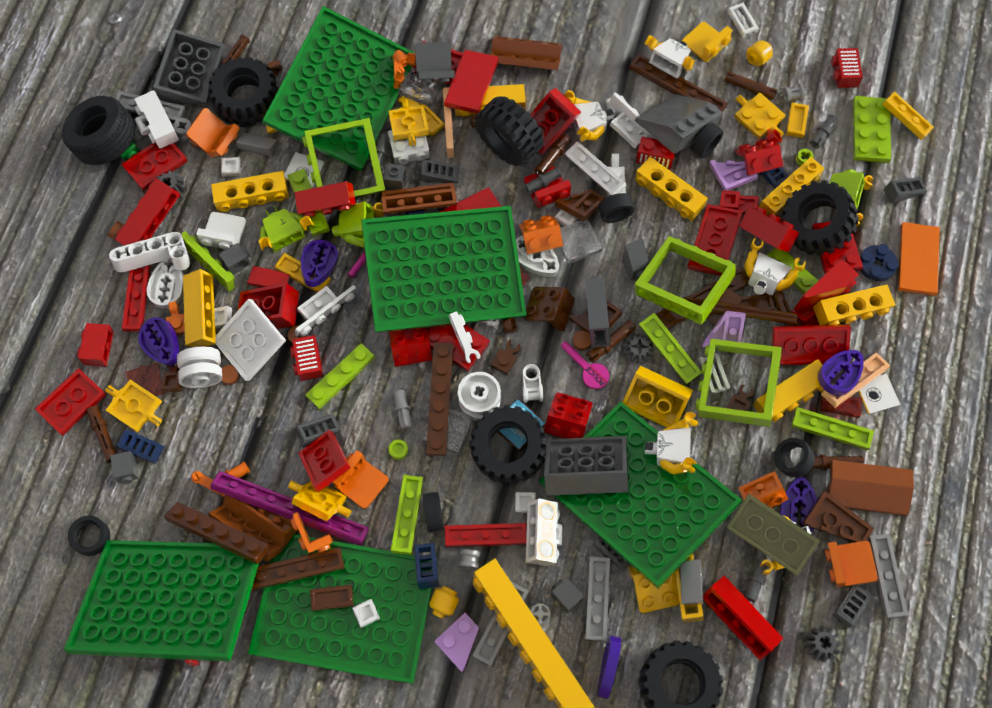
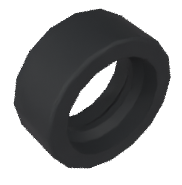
[691,123,724,158]
[598,193,635,223]
[774,438,815,478]
[422,492,444,532]
[68,515,110,556]

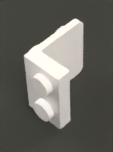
[196,212,246,250]

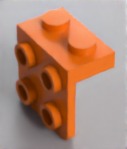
[186,108,240,158]
[519,215,563,254]
[332,450,389,509]
[290,512,333,553]
[825,541,878,588]

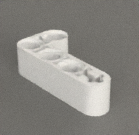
[109,232,190,272]

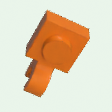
[166,301,185,336]

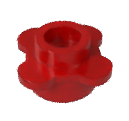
[766,129,782,144]

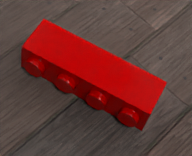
[115,178,180,246]
[703,575,784,661]

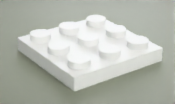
[216,299,286,381]

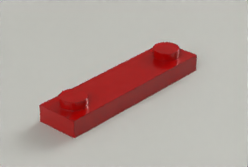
[122,265,151,332]
[445,523,526,547]

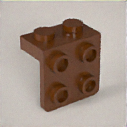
[523,287,575,331]

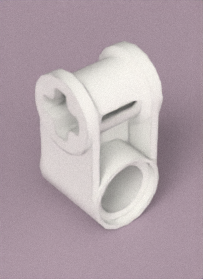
[522,364,543,403]

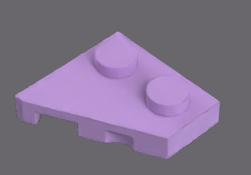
[709,160,758,191]
[703,311,746,347]
[434,613,479,672]

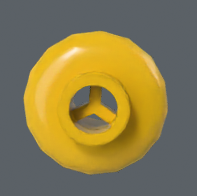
[746,40,772,67]
[429,586,459,618]

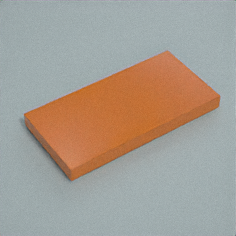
[898,222,940,296]

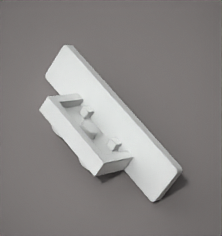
[609,93,656,149]
[295,285,356,338]

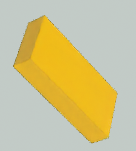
[786,102,809,138]

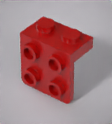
[734,139,783,175]
[524,166,571,209]
[389,327,432,367]
[544,393,593,439]

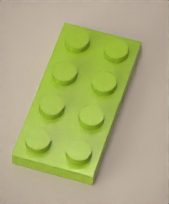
[853,96,891,163]

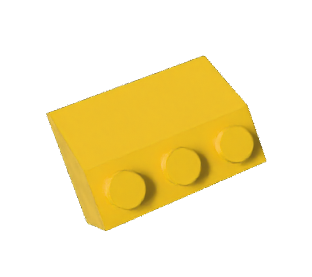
[622,366,693,427]

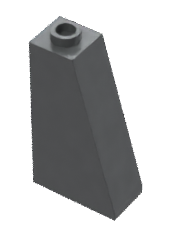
[585,277,611,348]

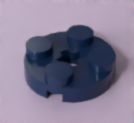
[860,244,898,282]

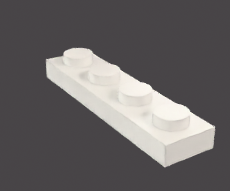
[565,141,626,195]

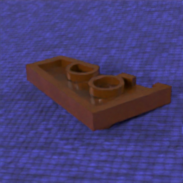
[802,491,874,543]

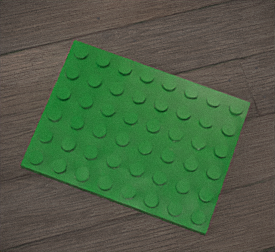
[262,6,414,171]
[361,206,526,333]
[539,402,742,589]
[248,534,438,685]
[64,540,259,662]

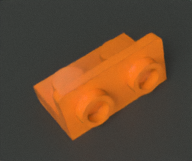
[738,471,788,507]

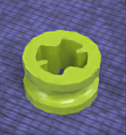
[795,149,814,166]

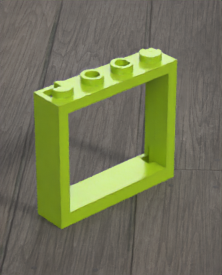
[302,118,385,198]
[635,236,736,325]
[695,339,782,427]

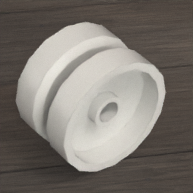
[177,347,222,388]
[458,372,501,421]

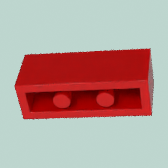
[294,181,356,218]
[739,206,799,252]

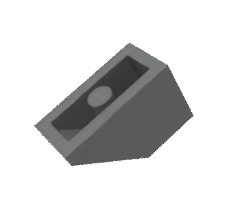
[621,238,649,280]

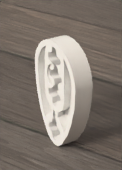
[516,235,559,277]
[147,259,184,309]

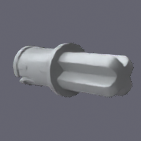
[393,390,412,429]

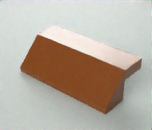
[490,36,562,70]
[382,183,457,214]
[826,460,914,516]
[208,495,296,561]

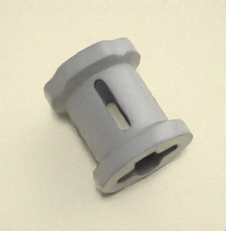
[783,85,805,103]

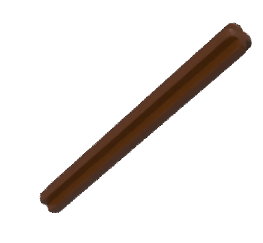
[683,297,797,325]

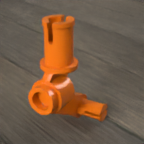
[392,50,416,89]
[191,462,250,497]

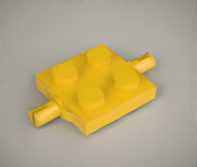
[734,93,785,140]
[389,99,429,146]
[105,379,162,433]
[288,480,352,521]

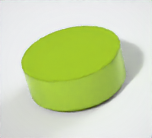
[388,439,408,460]

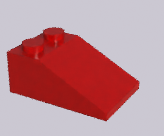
[530,88,581,155]
[794,259,859,312]
[237,283,299,329]

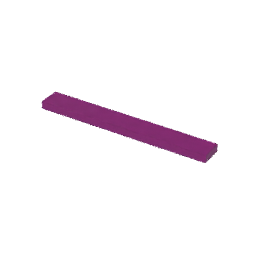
[210,471,369,546]

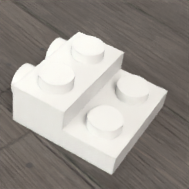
[388,130,430,165]

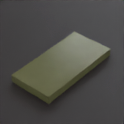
[726,494,820,575]

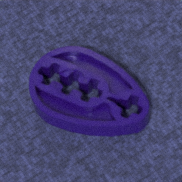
[301,240,338,287]
[138,317,179,366]
[818,350,863,396]
[779,477,817,532]
[597,635,621,699]

